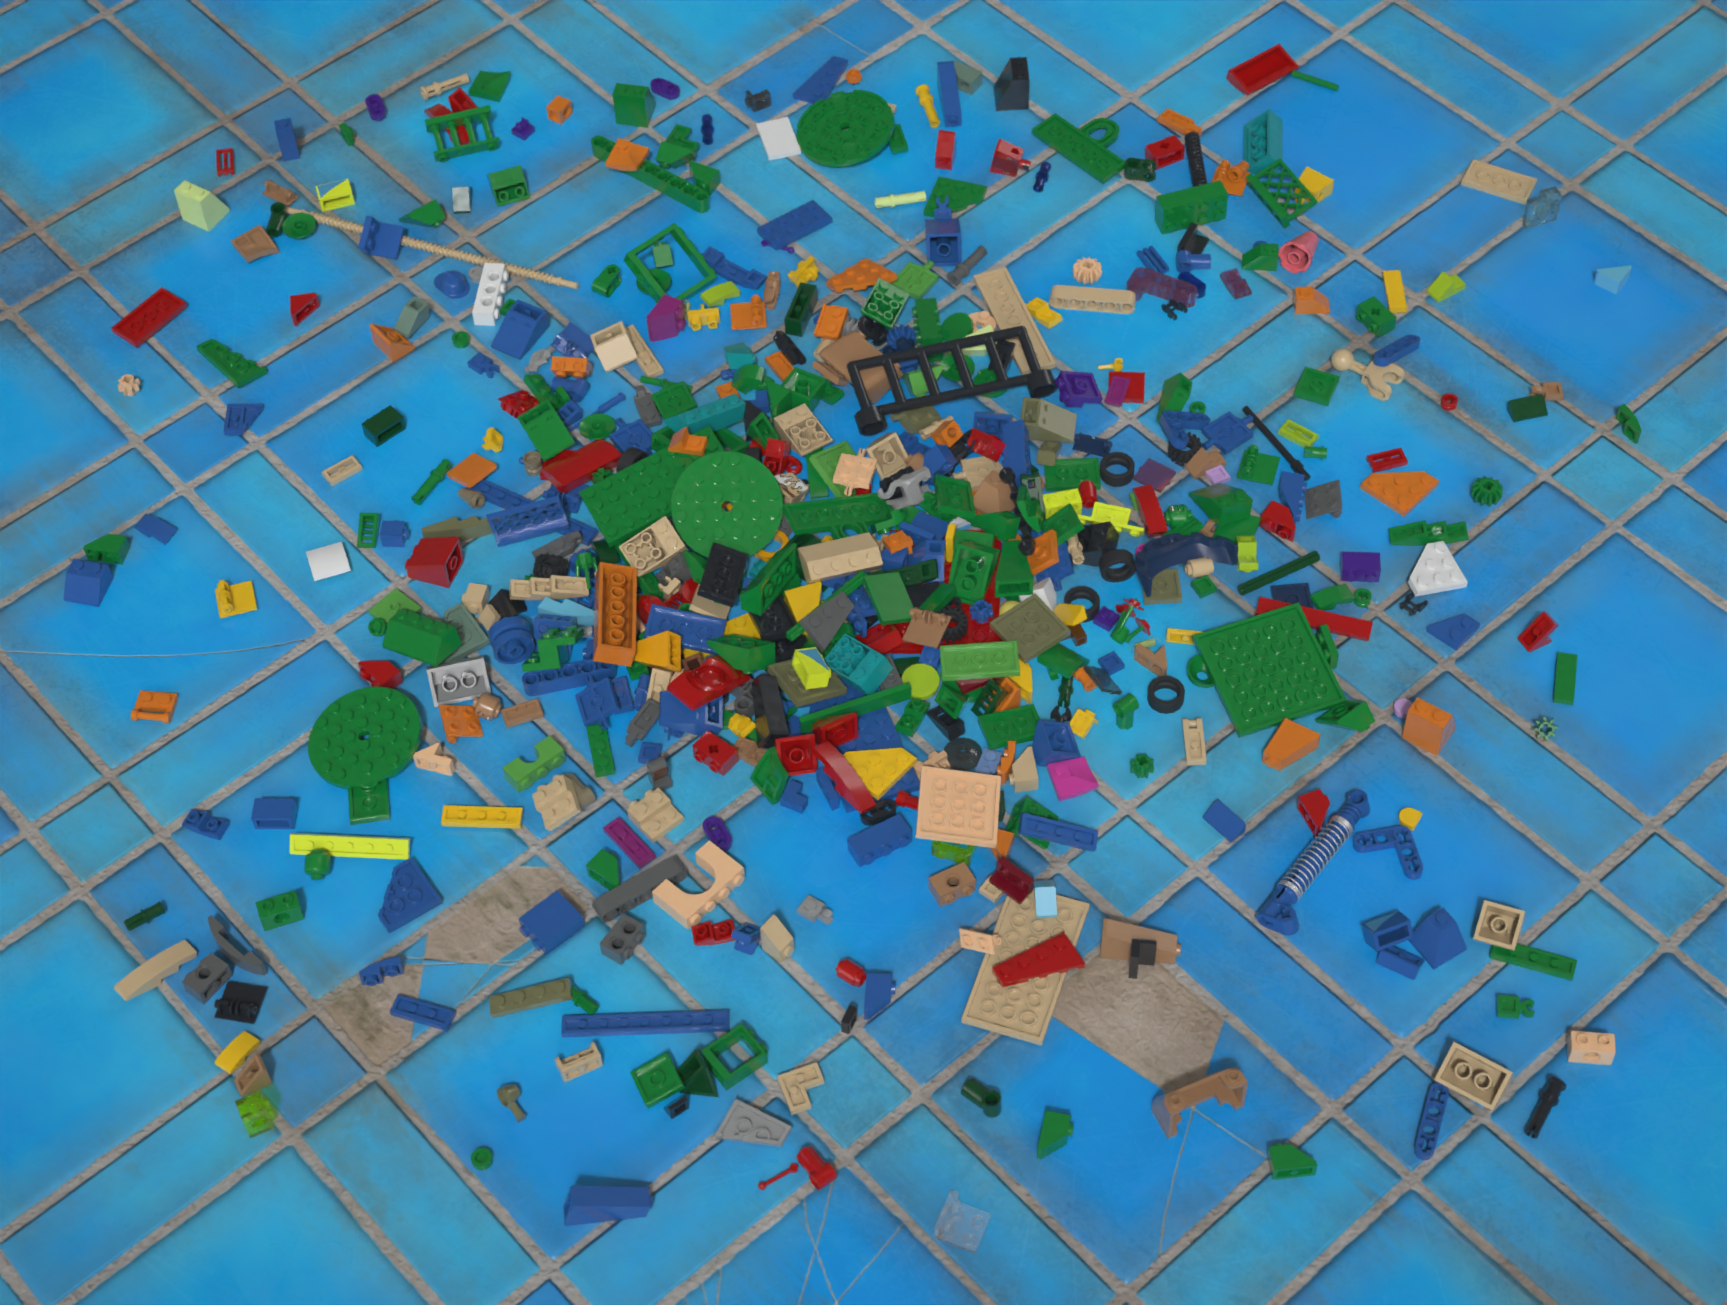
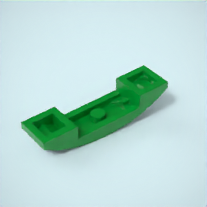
[805,447,829,499]

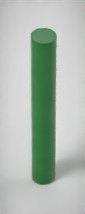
[1291,70,1339,91]
[640,376,693,393]

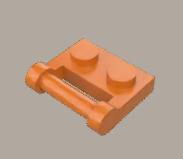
[131,690,179,724]

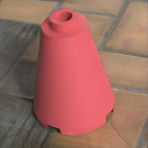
[1278,231,1319,273]

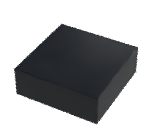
[841,1005,858,1034]

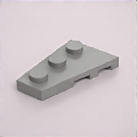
[714,1099,792,1148]

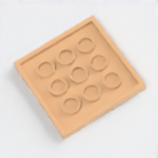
[915,766,1001,848]

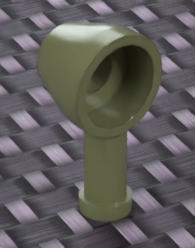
[496,1084,527,1122]

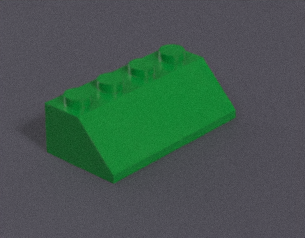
[739,543,797,616]
[382,608,462,667]

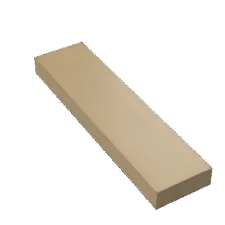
[626,325,664,378]

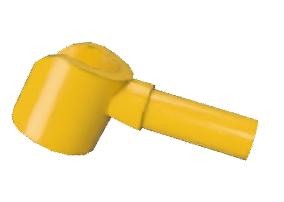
[1098,358,1124,372]

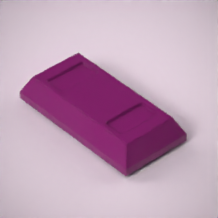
[1104,375,1131,407]

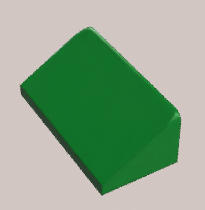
[919,583,957,613]

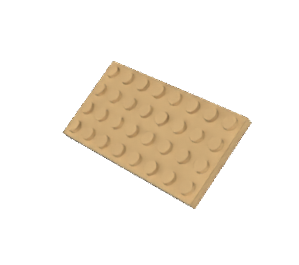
[961,891,1090,1046]

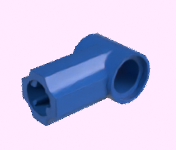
[1176,250,1211,273]
[551,376,589,402]

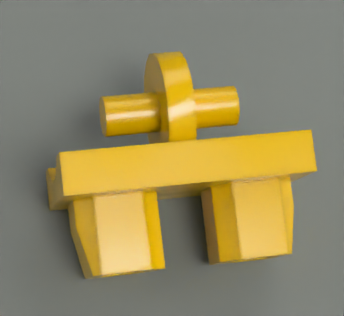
[788,256,819,289]
[687,304,720,331]

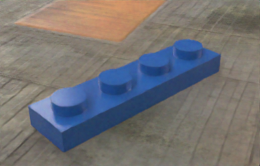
[1018,813,1098,852]

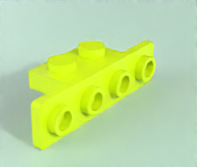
[1077,502,1145,537]

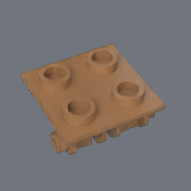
[902,607,952,648]

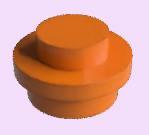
[846,69,862,84]

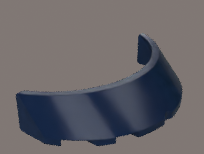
[1135,532,1238,598]

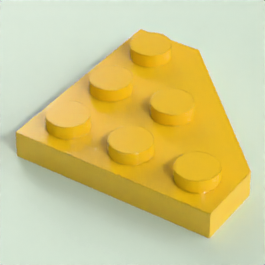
[842,748,917,800]

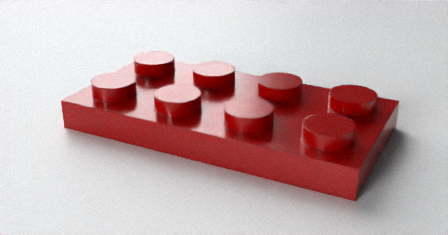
[111,288,187,348]

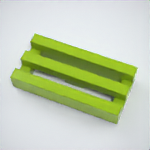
[1278,419,1319,448]

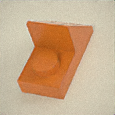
[668,427,708,456]

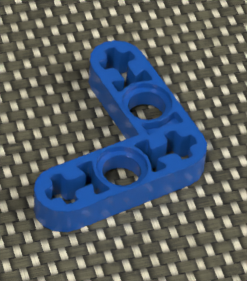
[1159,410,1210,450]
[1353,826,1423,880]

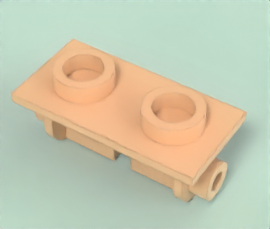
[959,928,1002,955]

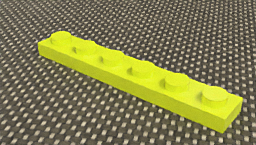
[290,833,410,860]

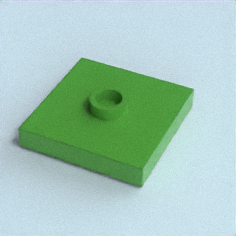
[368,588,422,628]

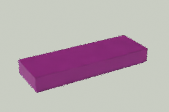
[603,817,656,869]

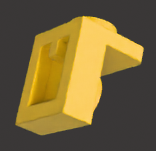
[1070,708,1099,739]

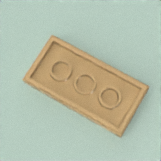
[1461,159,1538,205]

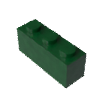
[784,282,818,337]

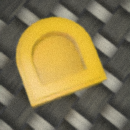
[1398,808,1423,831]

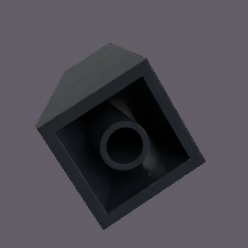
[993,57,1029,111]

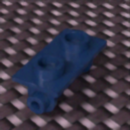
[1073,433,1113,457]

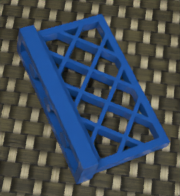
[486,495,570,547]

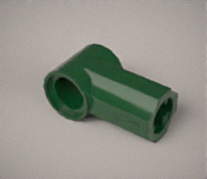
[266,202,288,238]
[961,1078,1002,1118]

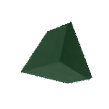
[677,1049,719,1097]

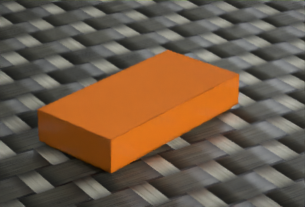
[765,351,794,383]

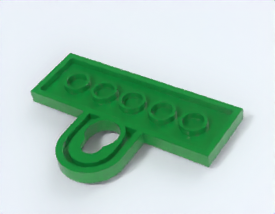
[1032,113,1125,184]
[782,493,893,540]

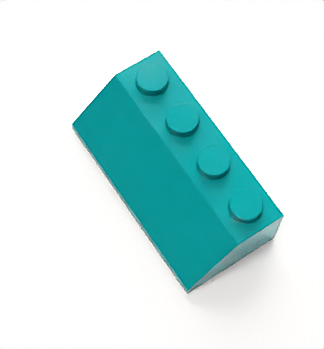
[1244,109,1283,174]
[664,394,746,435]

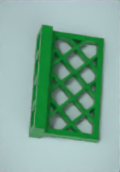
[1246,158,1318,229]

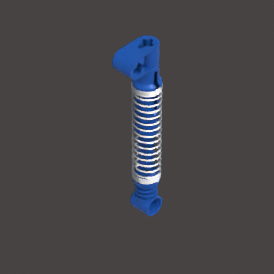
[1256,790,1370,936]

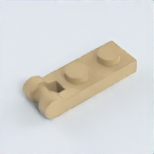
[1182,718,1207,766]

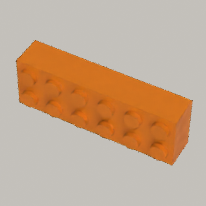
[593,562,637,667]

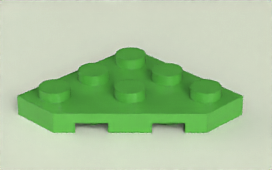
[809,440,856,498]

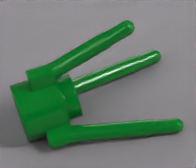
[575,552,598,589]

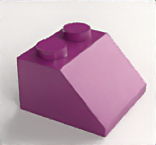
[647,294,686,342]

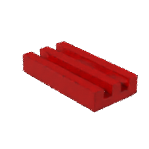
[216,148,235,177]
[1366,448,1408,473]

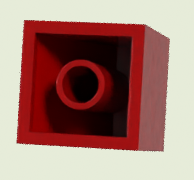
[405,537,464,588]

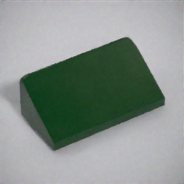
[1507,394,1548,422]

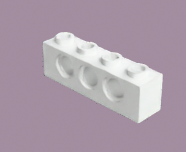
[472,263,509,326]

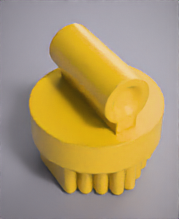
[728,713,756,738]

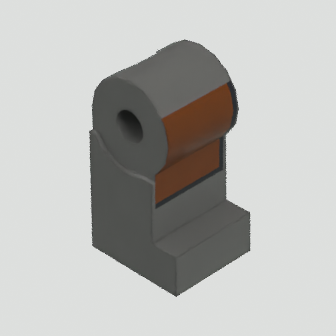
[647,756,673,791]

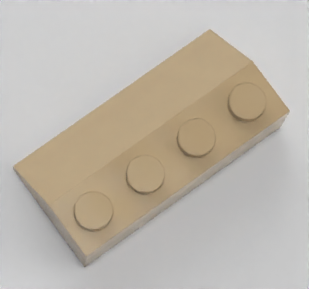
[797,532,883,585]

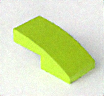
[700,281,741,307]

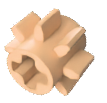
[118,374,141,396]

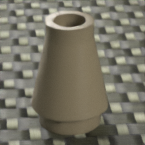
[458,488,485,509]

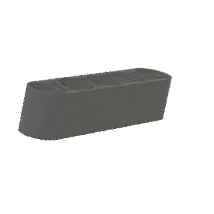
[592,857,688,923]

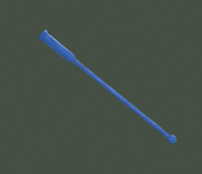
[519,392,626,464]

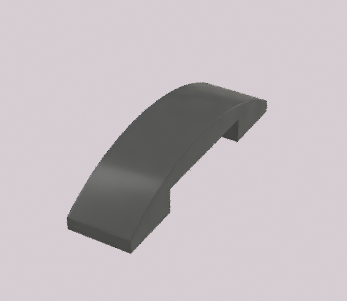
[208,916,267,975]

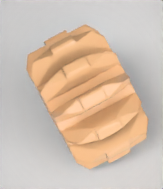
[1073,257,1102,285]

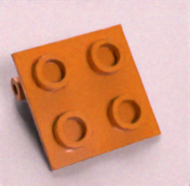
[1211,160,1250,197]
[730,295,767,330]
[438,705,483,744]

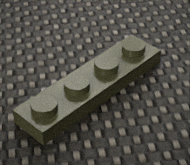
[489,978,573,1018]

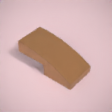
[733,737,767,767]

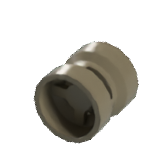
[523,451,542,476]

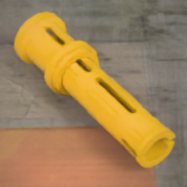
[915,84,940,128]

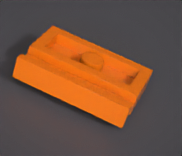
[813,304,849,341]

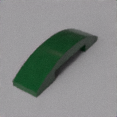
[867,559,939,587]

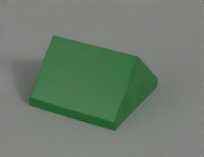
[766,380,792,428]

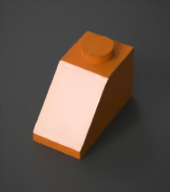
[1293,287,1330,315]

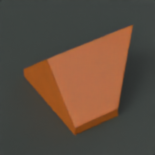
[986,677,1021,713]

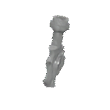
[525,337,556,374]

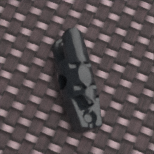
[773,331,806,365]

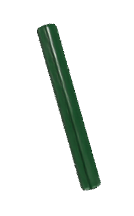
[1237,551,1320,596]

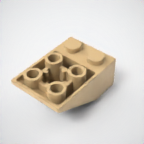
[774,403,833,456]
[619,516,689,578]

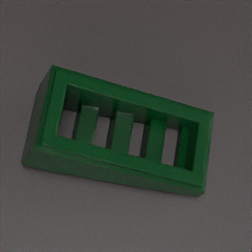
[971,679,1009,717]

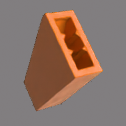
[1262,718,1321,771]

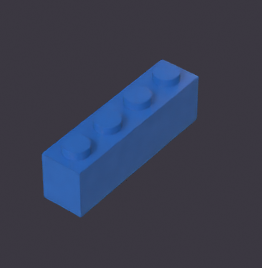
[1000,419,1032,490]

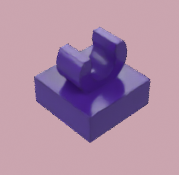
[511,118,535,141]
[1093,606,1120,632]

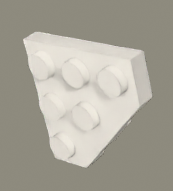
[1408,541,1468,596]

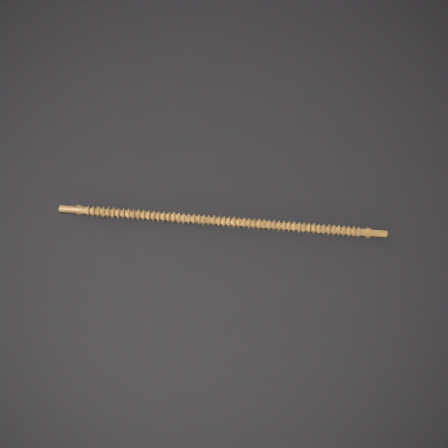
[286,207,579,290]

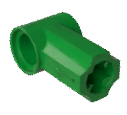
[1113,693,1139,730]

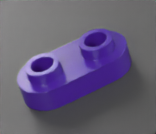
[650,78,680,100]
[365,94,386,121]
[703,816,732,852]

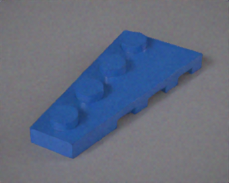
[793,56,848,104]

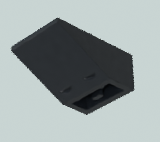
[1071,521,1120,567]

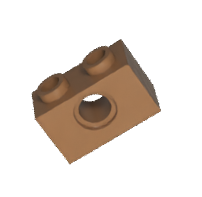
[928,862,976,907]

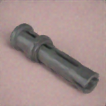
[947,246,988,286]

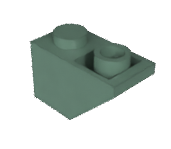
[954,60,982,95]
[394,296,429,338]

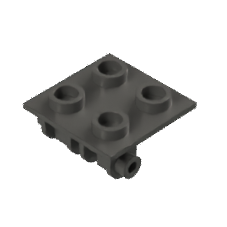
[1304,480,1343,520]

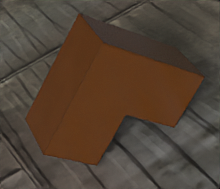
[1062,623,1087,647]

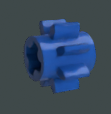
[970,600,993,624]

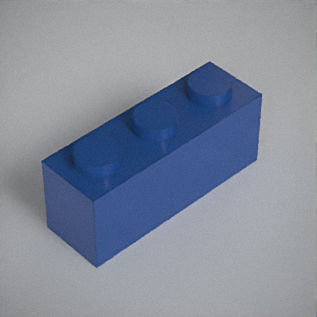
[847,813,912,867]

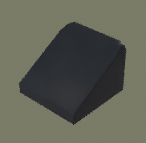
[664,1095,689,1119]

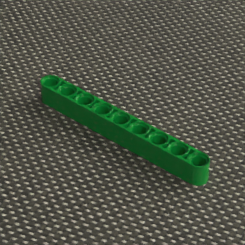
[591,136,710,213]

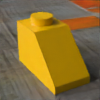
[1001,659,1033,704]

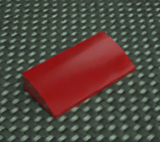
[1226,44,1299,95]
[541,439,622,494]
[824,623,904,677]

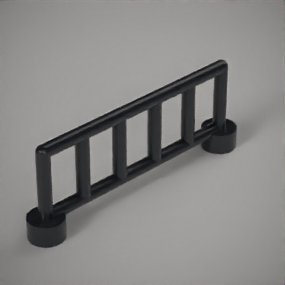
[847,326,1057,436]

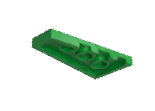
[197,339,267,388]

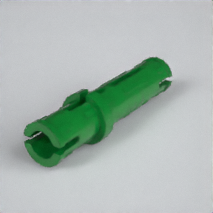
[411,459,452,505]

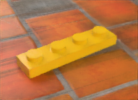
[441,805,523,829]

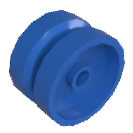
[488,617,535,664]

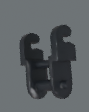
[1161,299,1188,321]
[1400,592,1428,616]

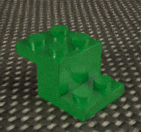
[522,625,584,672]

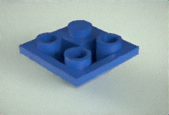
[907,540,946,584]

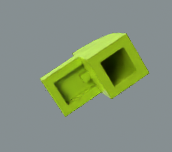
[1236,536,1258,572]

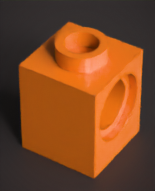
[546,95,573,125]
[930,420,963,448]

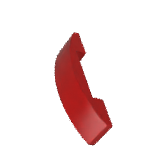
[424,104,470,145]

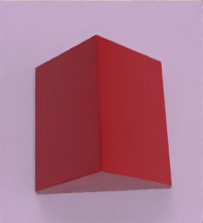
[774,733,817,776]

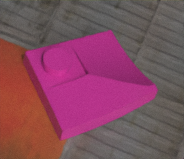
[1047,757,1099,801]

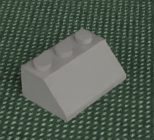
[426,655,492,707]

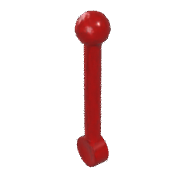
[758,1163,798,1190]

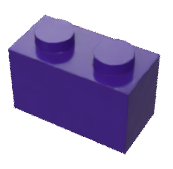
[1340,552,1381,582]

